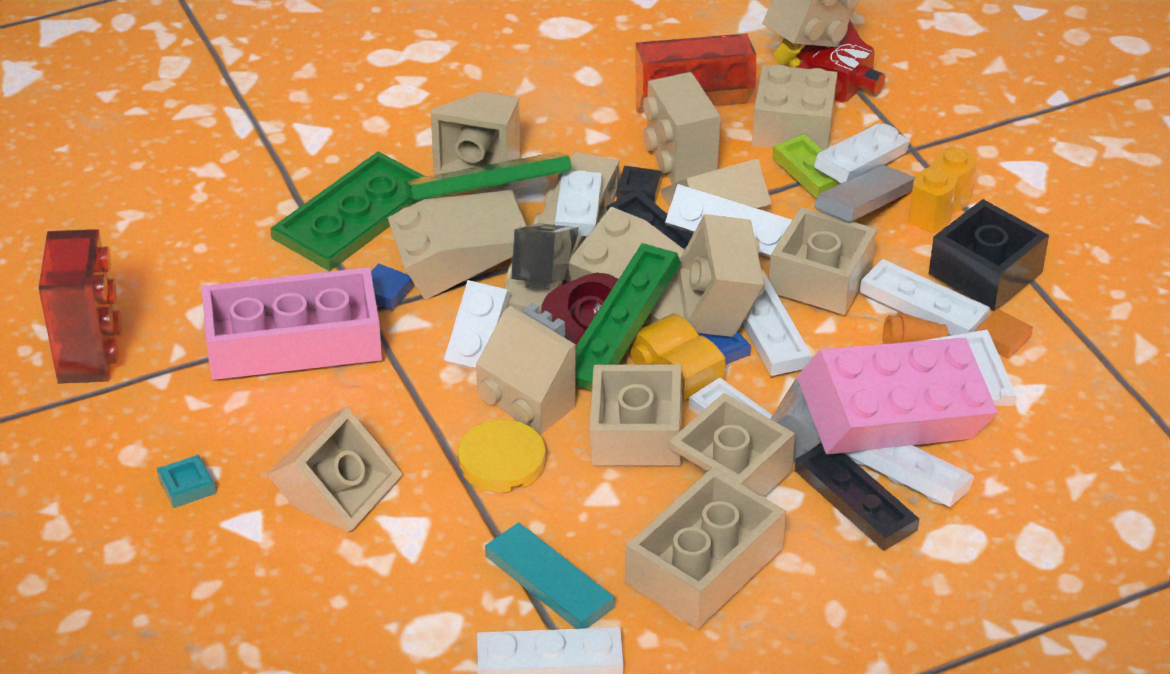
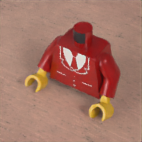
[774,20,885,103]

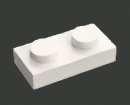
[555,171,602,236]
[444,280,511,371]

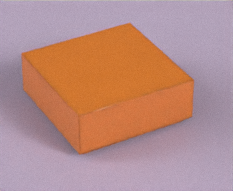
[974,308,1033,359]

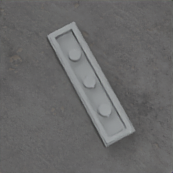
[814,165,915,223]

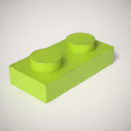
[772,133,842,199]

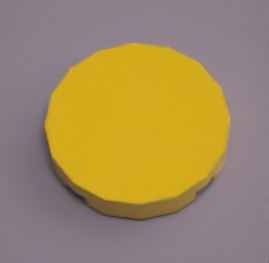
[457,419,546,493]

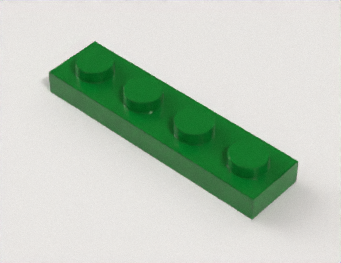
[575,243,681,391]

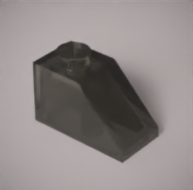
[511,223,579,290]

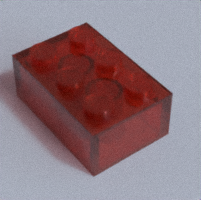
[38,229,122,384]

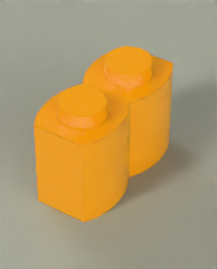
[908,146,977,233]
[631,313,725,401]

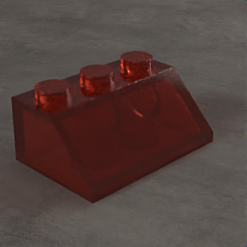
[635,33,757,113]

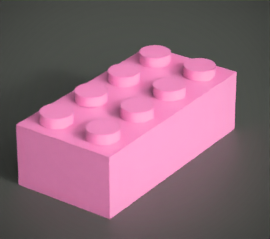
[201,267,382,380]
[797,337,998,454]

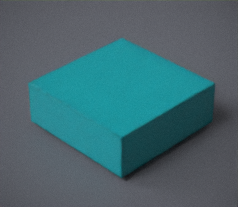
[156,454,216,508]

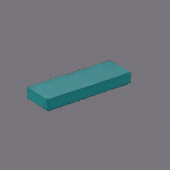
[485,522,615,629]

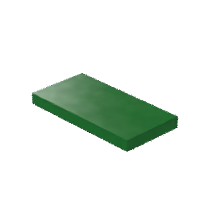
[270,151,428,272]
[404,152,572,200]

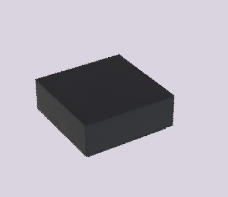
[616,166,662,203]

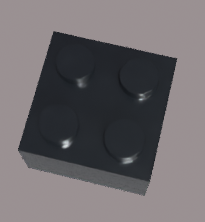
[928,199,1049,311]

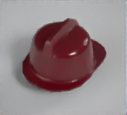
[541,272,618,346]

